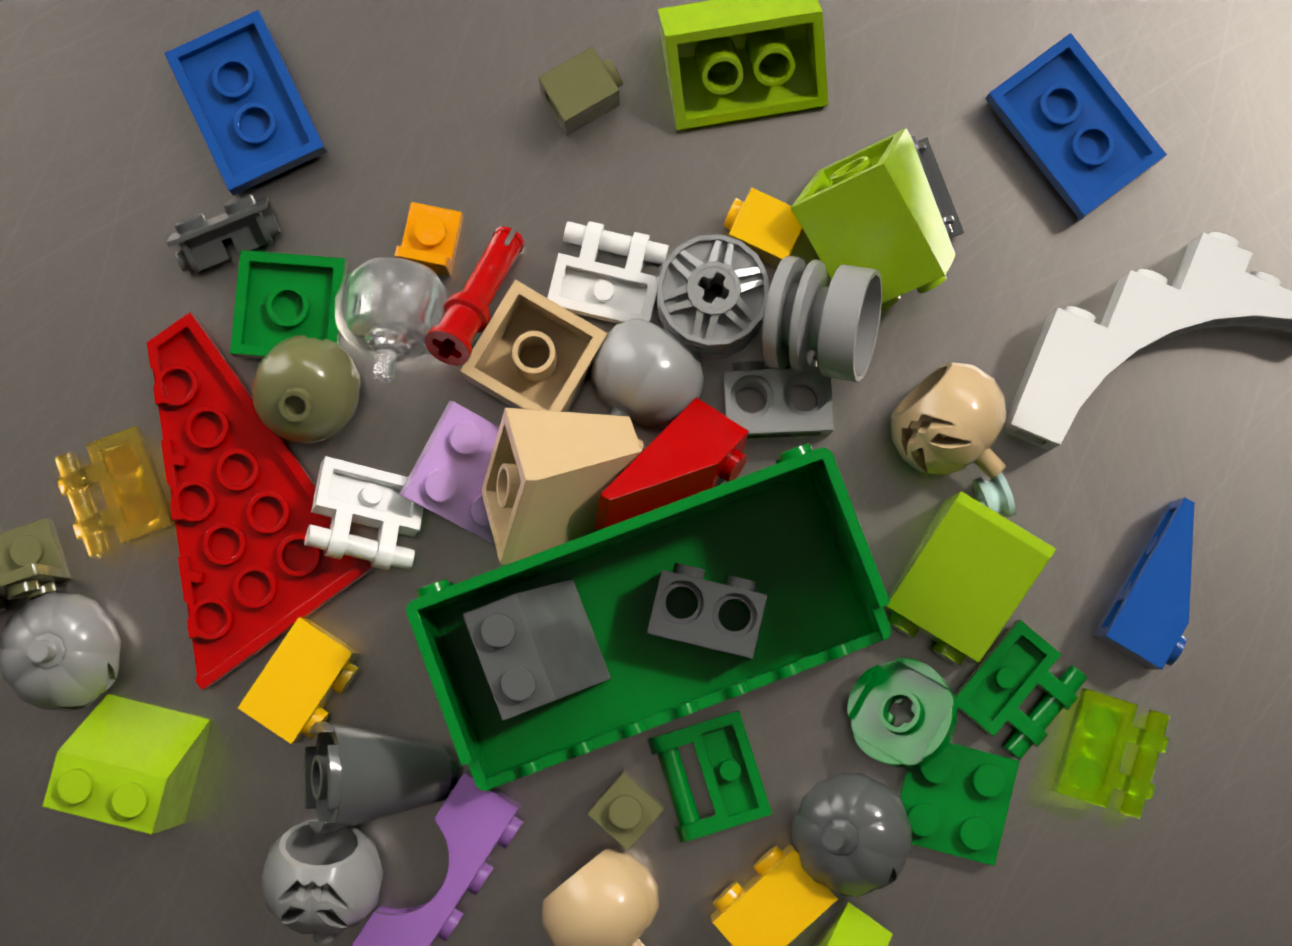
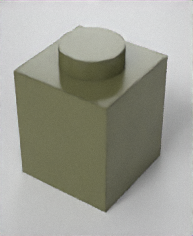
[538,46,623,136]
[587,769,664,851]

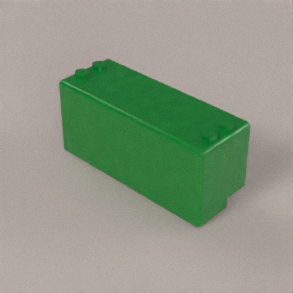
[406,443,891,791]

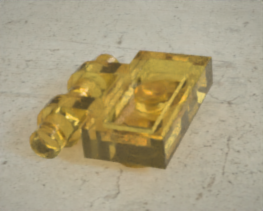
[55,425,175,557]

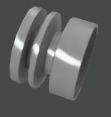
[656,234,770,360]
[762,256,882,383]

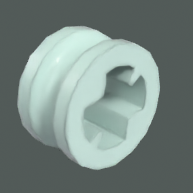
[973,472,1016,518]

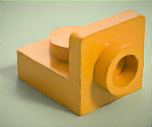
[394,202,464,281]

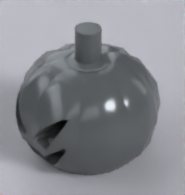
[792,773,912,897]

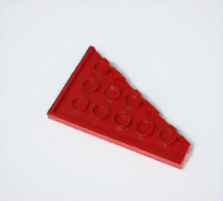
[146,312,375,690]

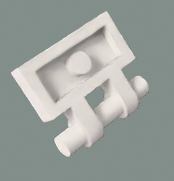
[547,221,669,324]
[304,456,423,571]

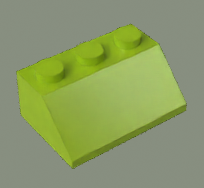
[658,0,829,130]

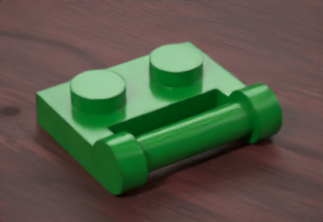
[647,710,772,843]

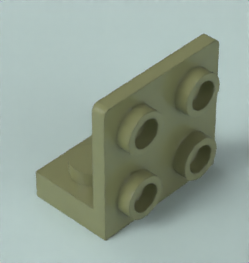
[0,518,71,612]

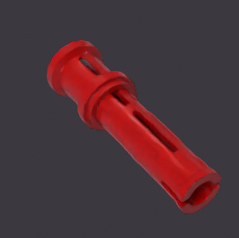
[424,226,525,366]

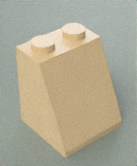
[481,408,644,564]

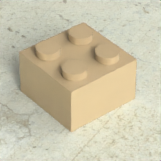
[460,280,608,412]

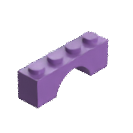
[351,770,523,946]

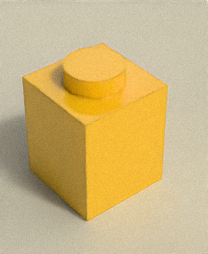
[723,187,803,269]

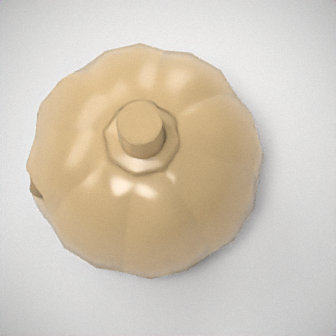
[891,362,1006,479]
[542,848,659,946]

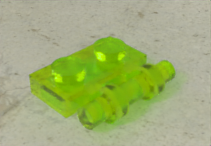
[1052,688,1170,819]

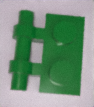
[955,619,1087,760]

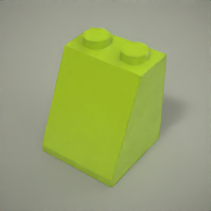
[791,128,955,312]
[883,491,1056,667]
[42,694,212,835]

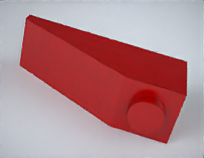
[594,397,749,530]

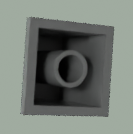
[462,579,611,720]

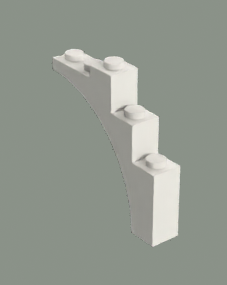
[1001,232,1292,451]

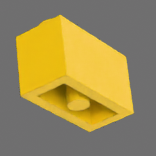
[238,617,360,744]
[711,844,838,946]

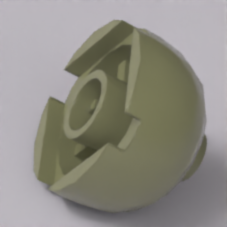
[252,335,361,444]

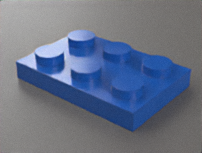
[164,9,327,196]
[985,33,1167,220]

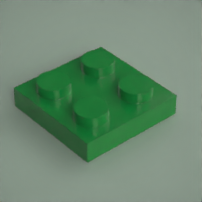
[230,250,348,359]
[898,742,1020,866]

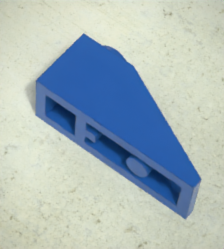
[1093,497,1195,670]

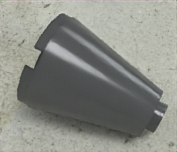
[303,722,458,833]

